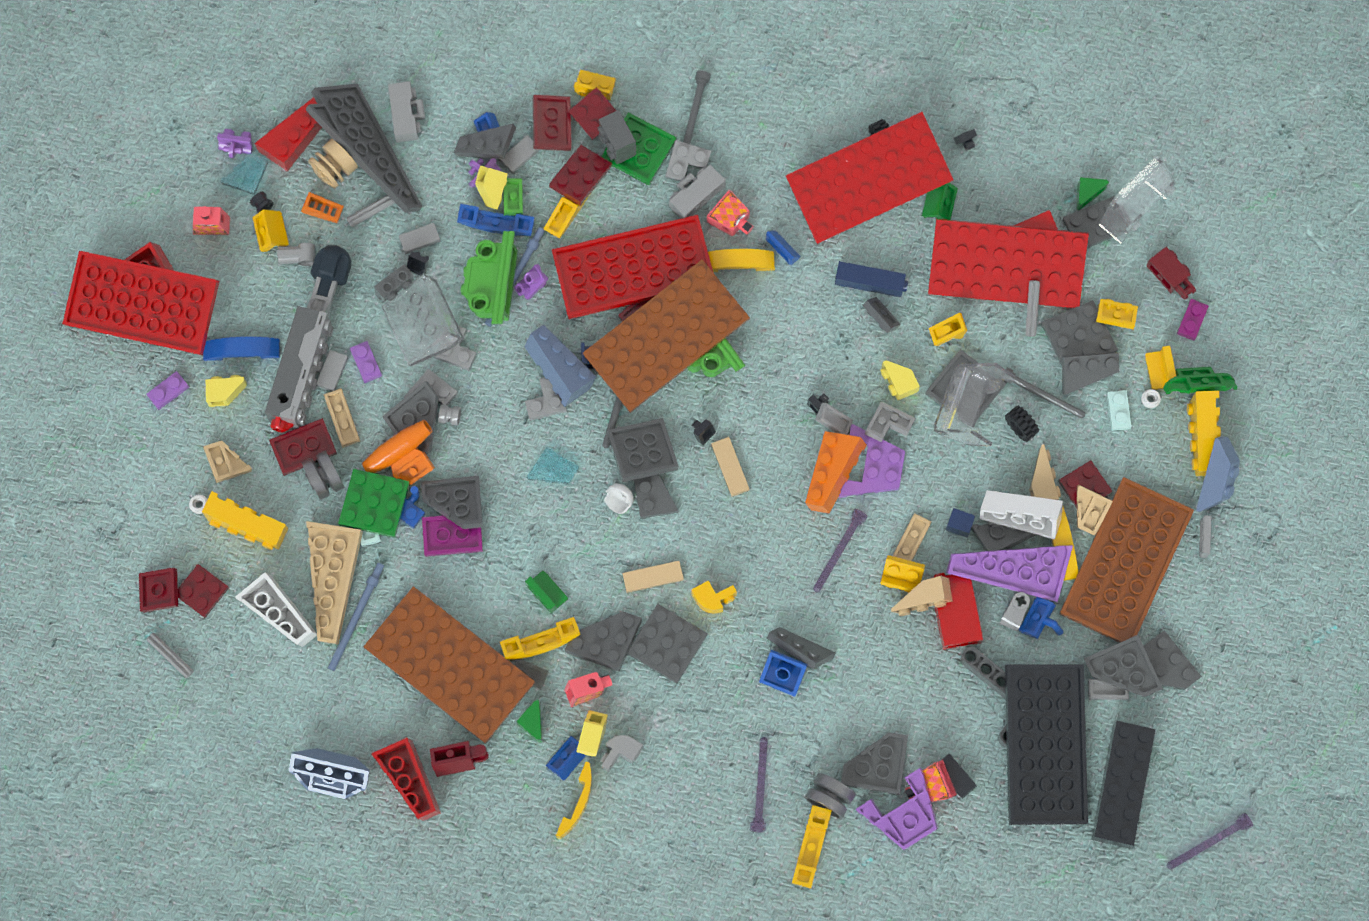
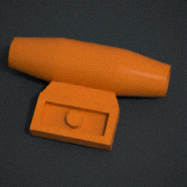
[362,420,435,485]

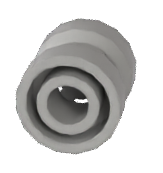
[438,404,461,426]

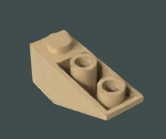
[1029,444,1061,500]
[891,576,952,616]

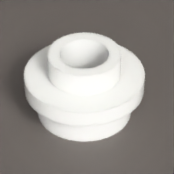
[1141,389,1161,408]
[189,495,208,514]

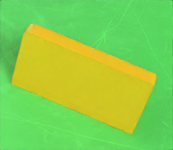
[252,210,289,252]
[1145,346,1176,390]

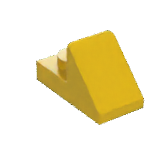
[929,313,967,346]

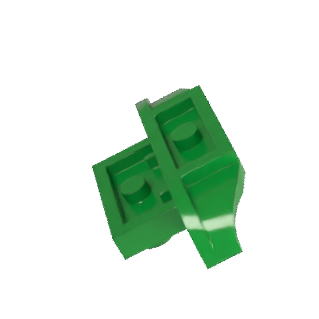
[1163,367,1237,394]

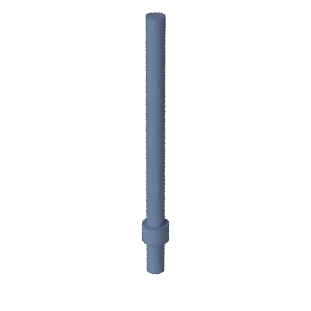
[485,227,545,327]
[328,563,384,671]

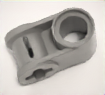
[1000,592,1030,632]

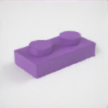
[350,341,382,383]
[146,371,189,410]

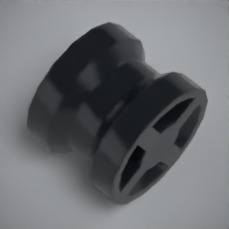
[249,191,274,213]

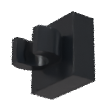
[953,129,977,150]
[407,251,429,277]
[807,394,829,415]
[691,419,716,445]

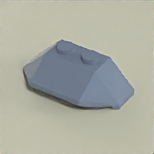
[1196,436,1240,512]
[289,748,370,799]

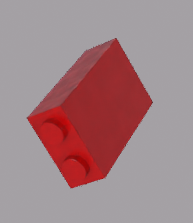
[932,573,983,650]

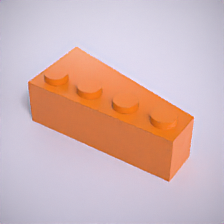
[805,431,867,514]

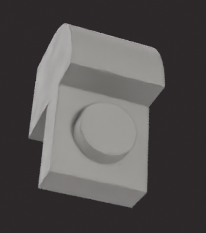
[601,735,644,772]

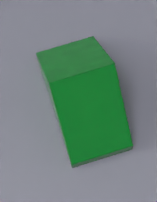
[1076,177,1109,211]
[516,700,542,743]

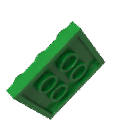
[601,112,677,186]
[338,469,410,538]

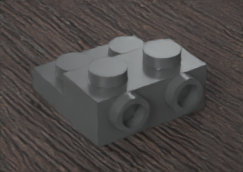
[374,264,414,302]

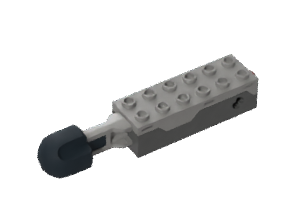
[265,245,352,433]

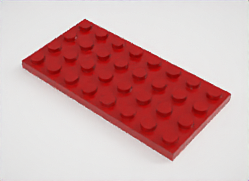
[785,112,954,244]
[552,215,713,319]
[928,218,1089,308]
[62,251,220,355]

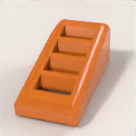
[301,192,344,223]

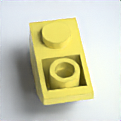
[475,166,508,210]
[880,360,920,401]
[205,375,247,407]
[577,710,608,757]

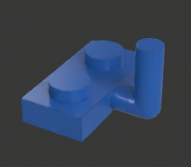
[401,486,426,529]
[1019,597,1064,639]

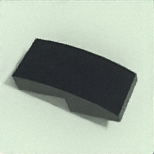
[942,753,977,799]

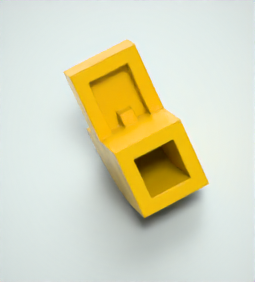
[691,580,737,614]

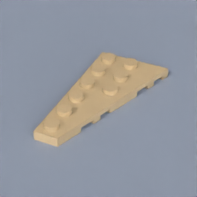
[306,521,363,645]

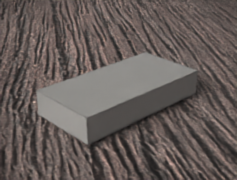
[500,135,540,174]
[399,223,441,254]
[316,350,348,391]
[815,403,853,435]
[1199,515,1211,558]
[1088,679,1129,700]

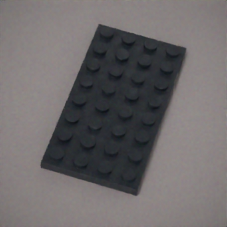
[1005,664,1088,825]

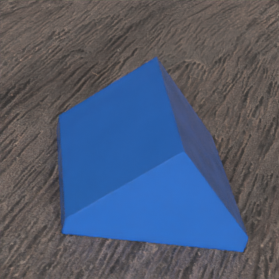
[759,650,808,697]

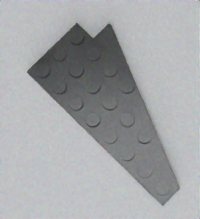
[306,84,423,213]

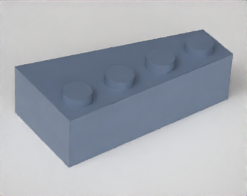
[524,325,596,407]

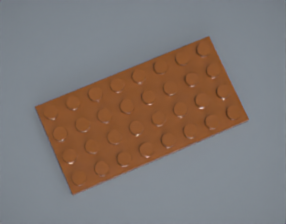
[582,260,750,413]
[1059,477,1194,643]
[363,586,535,744]

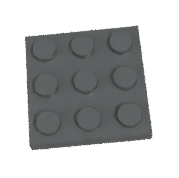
[1041,300,1118,366]
[925,349,1006,428]
[607,418,679,482]
[627,604,708,684]

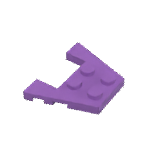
[839,424,905,498]
[856,767,938,850]

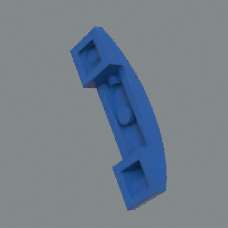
[457,204,535,236]
[203,337,280,361]

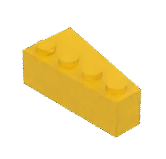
[1187,391,1221,476]
[202,491,288,550]

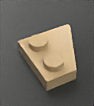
[203,440,252,483]
[1077,485,1113,536]

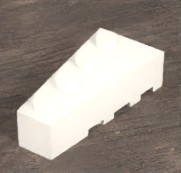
[980,490,1063,539]
[235,572,317,647]

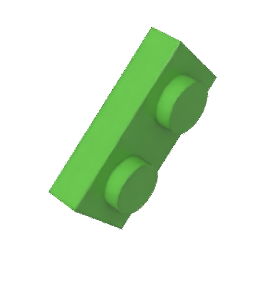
[503,178,523,216]

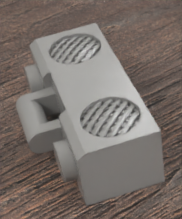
[388,81,425,143]
[669,165,726,219]

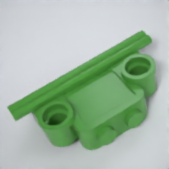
[461,231,518,324]
[687,338,745,377]

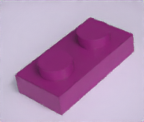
[1177,299,1209,341]

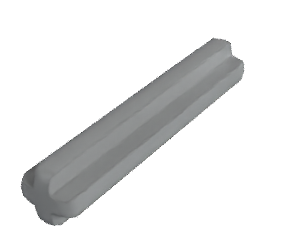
[347,195,395,227]
[1025,280,1040,337]
[147,633,194,678]

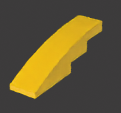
[544,193,591,239]

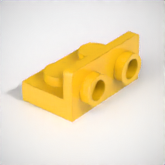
[574,70,616,101]
[1096,299,1138,330]
[880,555,925,593]

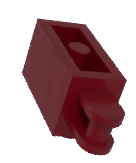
[1146,246,1196,300]
[430,741,489,777]

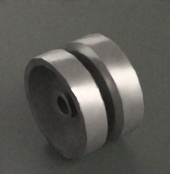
[301,450,345,500]
[804,773,856,819]

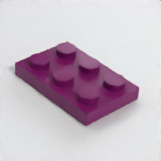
[422,516,483,557]

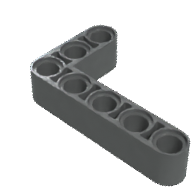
[960,647,1007,748]

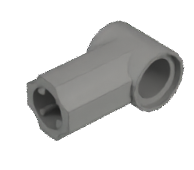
[277,243,315,266]

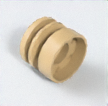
[308,138,358,189]

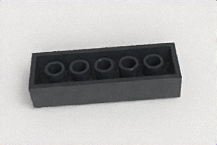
[1091,721,1156,849]

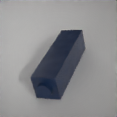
[835,261,908,298]

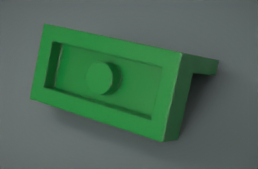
[922,182,958,220]
[525,570,568,614]

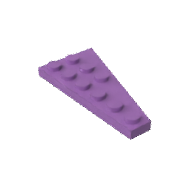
[946,545,1073,602]

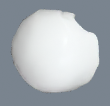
[604,483,633,514]

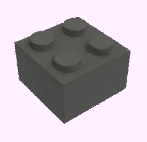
[597,110,637,165]

